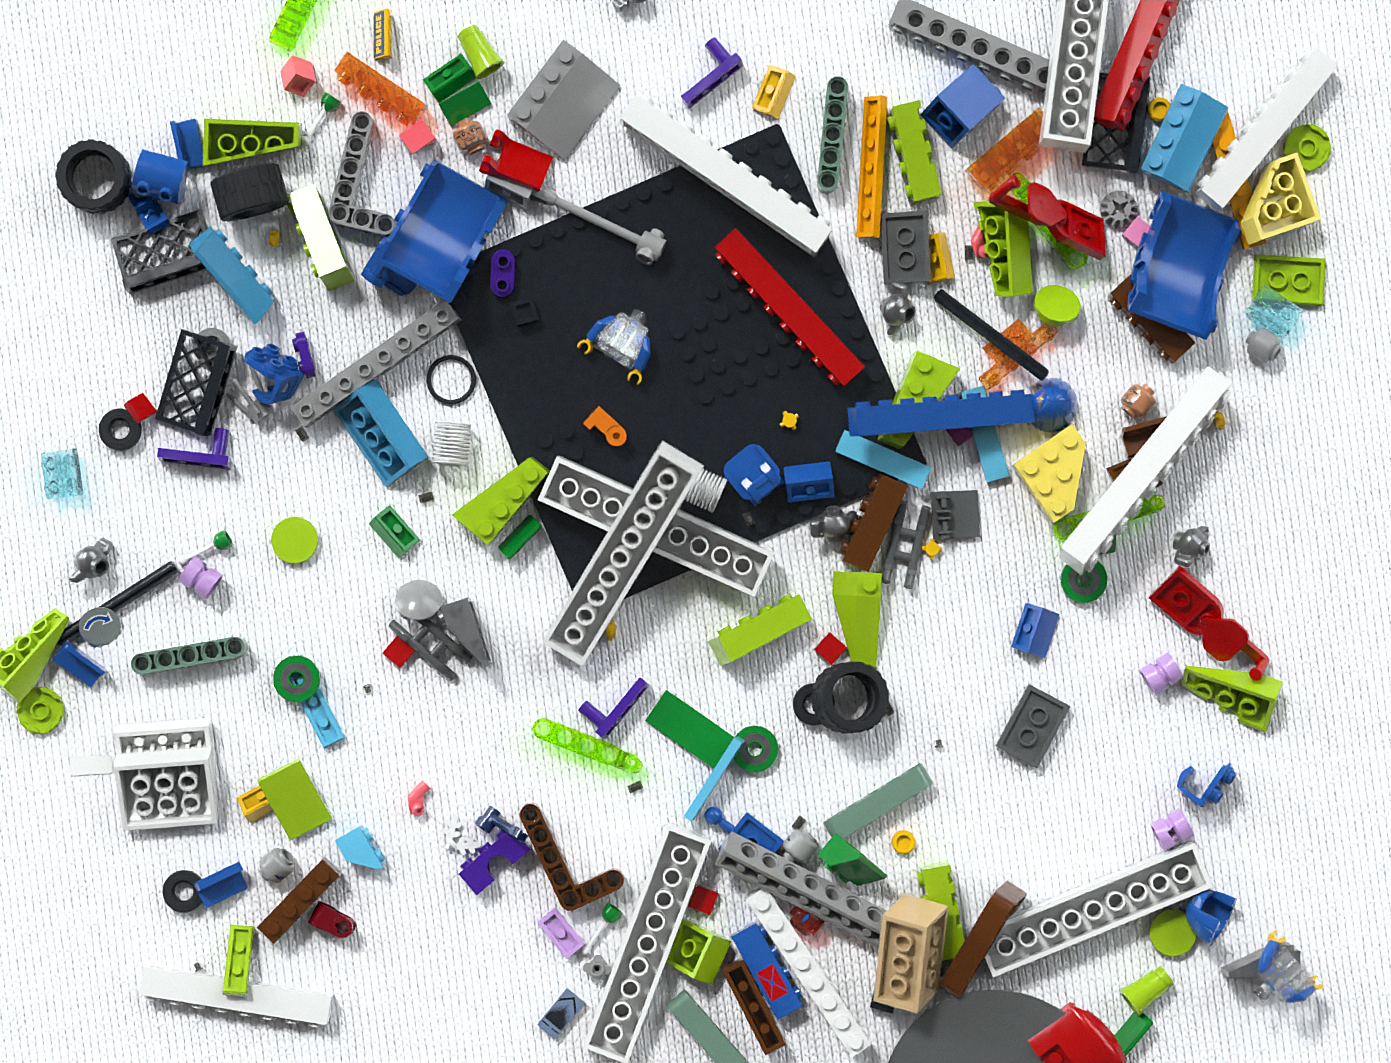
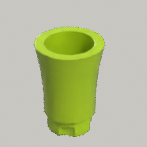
[457,24,505,79]
[1119,966,1174,1016]

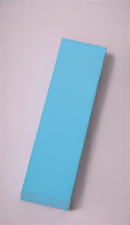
[960,386,1010,483]
[835,430,931,490]
[290,654,346,749]
[684,736,745,822]

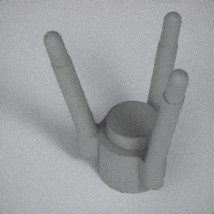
[226,366,271,423]

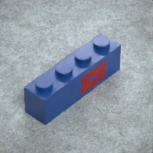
[731,921,804,1020]

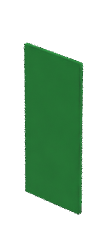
[645,690,735,769]

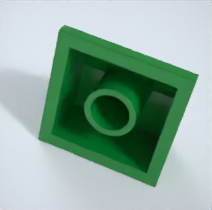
[818,833,888,886]

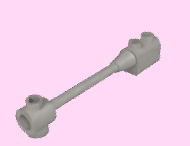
[484,160,667,265]

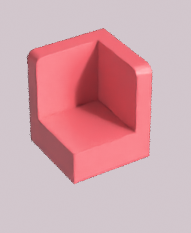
[280,55,316,97]
[399,119,437,154]

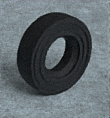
[99,408,142,451]
[793,683,835,726]
[162,870,202,913]

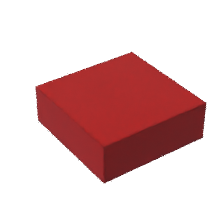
[123,392,157,424]
[814,632,847,665]
[382,635,415,668]
[688,884,719,915]

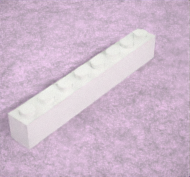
[1195,47,1338,211]
[745,888,872,1058]
[139,964,334,1028]

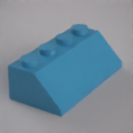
[1141,84,1229,193]
[189,226,274,324]
[333,379,428,487]

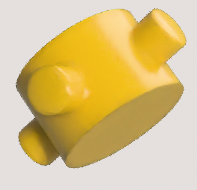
[269,230,280,247]
[1213,410,1225,430]
[780,411,799,430]
[922,539,942,559]
[606,621,617,641]

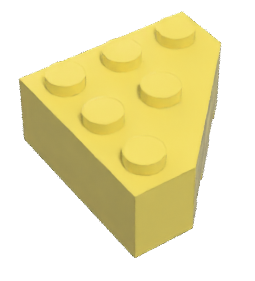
[1241,153,1321,245]
[1011,424,1086,523]

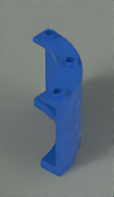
[375,159,508,303]
[1128,190,1242,340]

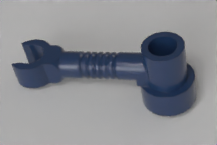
[474,805,529,843]

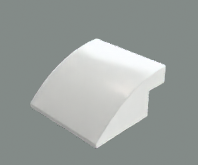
[113,718,218,831]

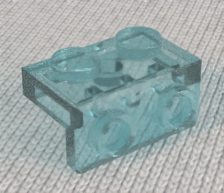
[1245,284,1304,338]
[41,448,84,500]

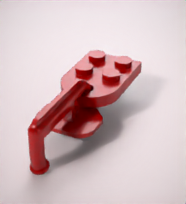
[989,175,1106,261]
[1148,565,1270,681]

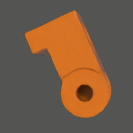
[583,406,627,447]

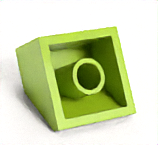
[666,918,731,984]

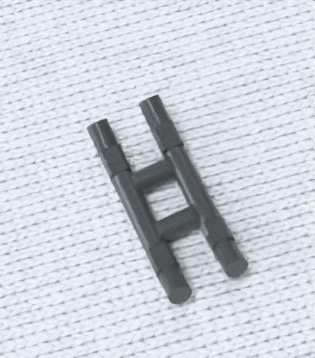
[881,500,931,589]
[388,619,472,681]

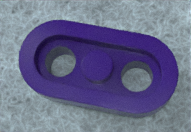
[490,249,515,297]
[292,331,316,379]

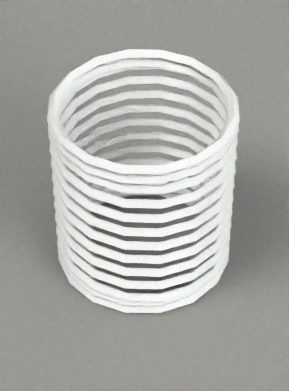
[431,421,472,466]
[684,469,727,513]

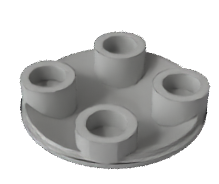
[395,580,442,620]

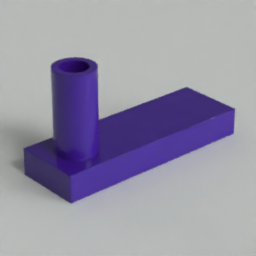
[681,37,744,109]
[157,428,231,470]
[578,677,650,739]

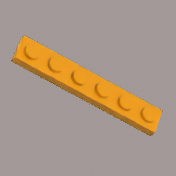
[856,95,888,238]
[1212,111,1267,250]

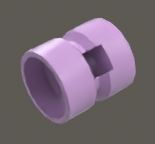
[178,556,223,600]
[1139,652,1184,695]
[1150,809,1194,851]

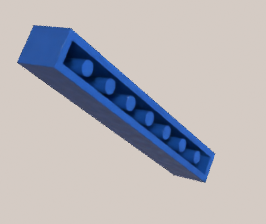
[848,389,1035,436]

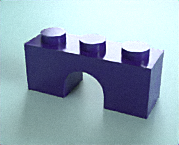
[459,830,532,895]

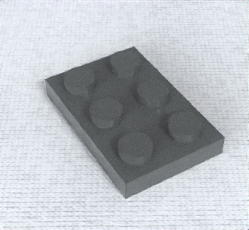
[881,210,932,285]
[995,684,1071,768]

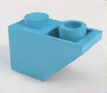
[335,825,386,870]

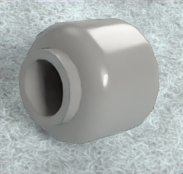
[1245,328,1282,363]
[783,828,818,864]
[259,848,295,883]

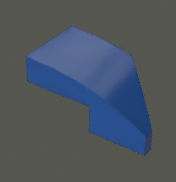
[127,194,170,235]

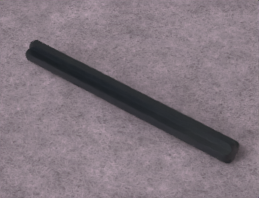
[934,289,1049,381]
[57,561,178,646]

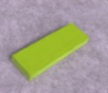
[222,925,254,997]

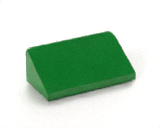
[422,53,476,103]
[438,81,492,126]
[369,505,420,558]
[498,515,542,559]
[1114,1012,1153,1057]

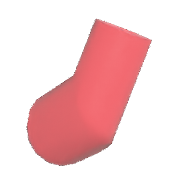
[970,225,989,258]
[408,780,431,817]

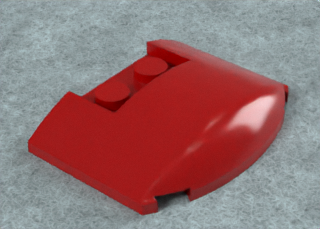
[1027,1002,1126,1063]

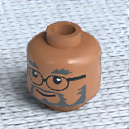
[453,118,487,155]
[1121,384,1156,419]

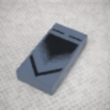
[537,988,585,1039]

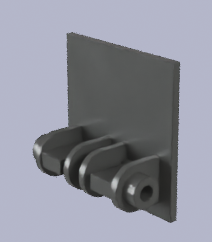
[930,490,980,539]

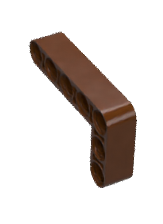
[520,802,624,911]
[939,880,1027,999]

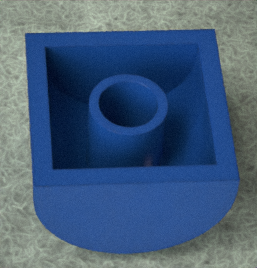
[132,149,188,205]

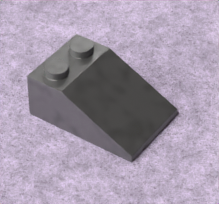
[438,597,492,667]
[1221,941,1301,980]

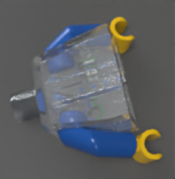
[577,309,651,385]
[1254,930,1323,1003]

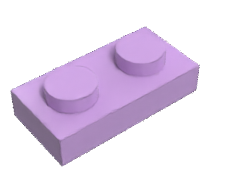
[537,907,585,959]

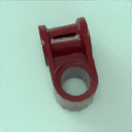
[308,901,356,938]

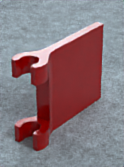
[479,129,553,192]

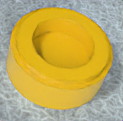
[1147,97,1171,122]
[891,830,915,854]

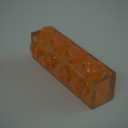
[334,52,427,126]
[965,108,1043,192]

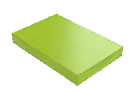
[1251,254,1326,306]
[257,758,332,840]

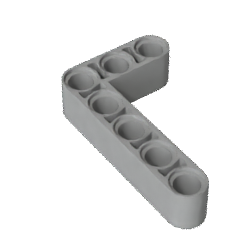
[328,111,397,237]

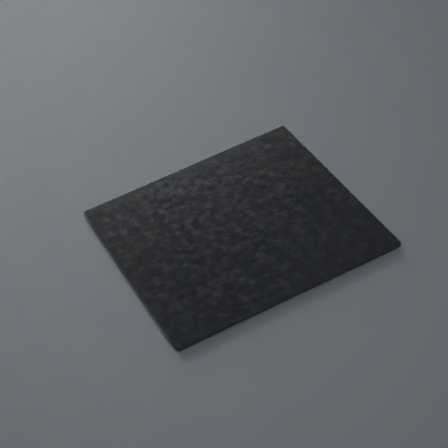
[449,124,927,599]

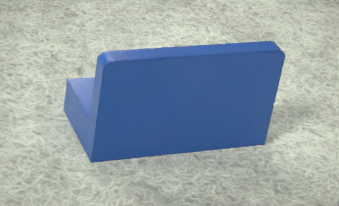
[170,119,203,170]
[783,462,835,503]
[1011,603,1060,658]
[53,640,106,687]
[193,861,248,908]

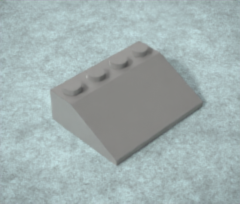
[507,39,621,161]

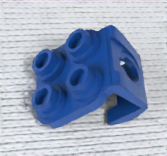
[361,237,417,296]
[244,344,304,405]
[724,444,785,507]
[1177,762,1237,807]

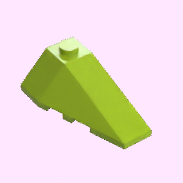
[832,571,882,668]
[0,608,70,702]
[1181,665,1283,732]

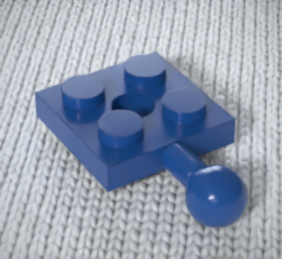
[704,806,784,853]

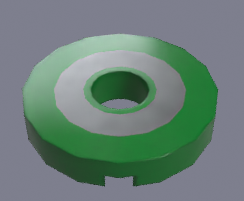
[1060,560,1108,603]
[273,655,320,702]
[734,725,778,773]

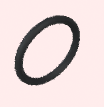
[426,355,476,405]

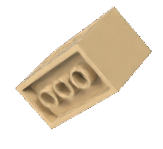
[873,894,948,1014]

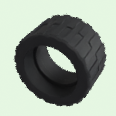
[55,139,132,214]
[210,163,289,222]
[811,661,890,734]

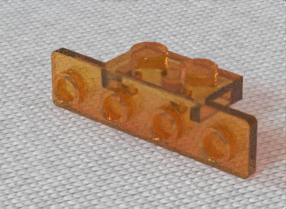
[979,318,1059,391]

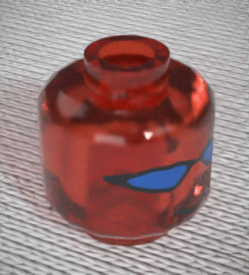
[789,905,825,936]

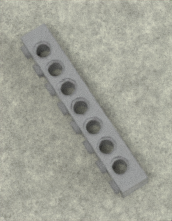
[888,0,1050,97]
[290,300,461,428]
[715,831,887,948]

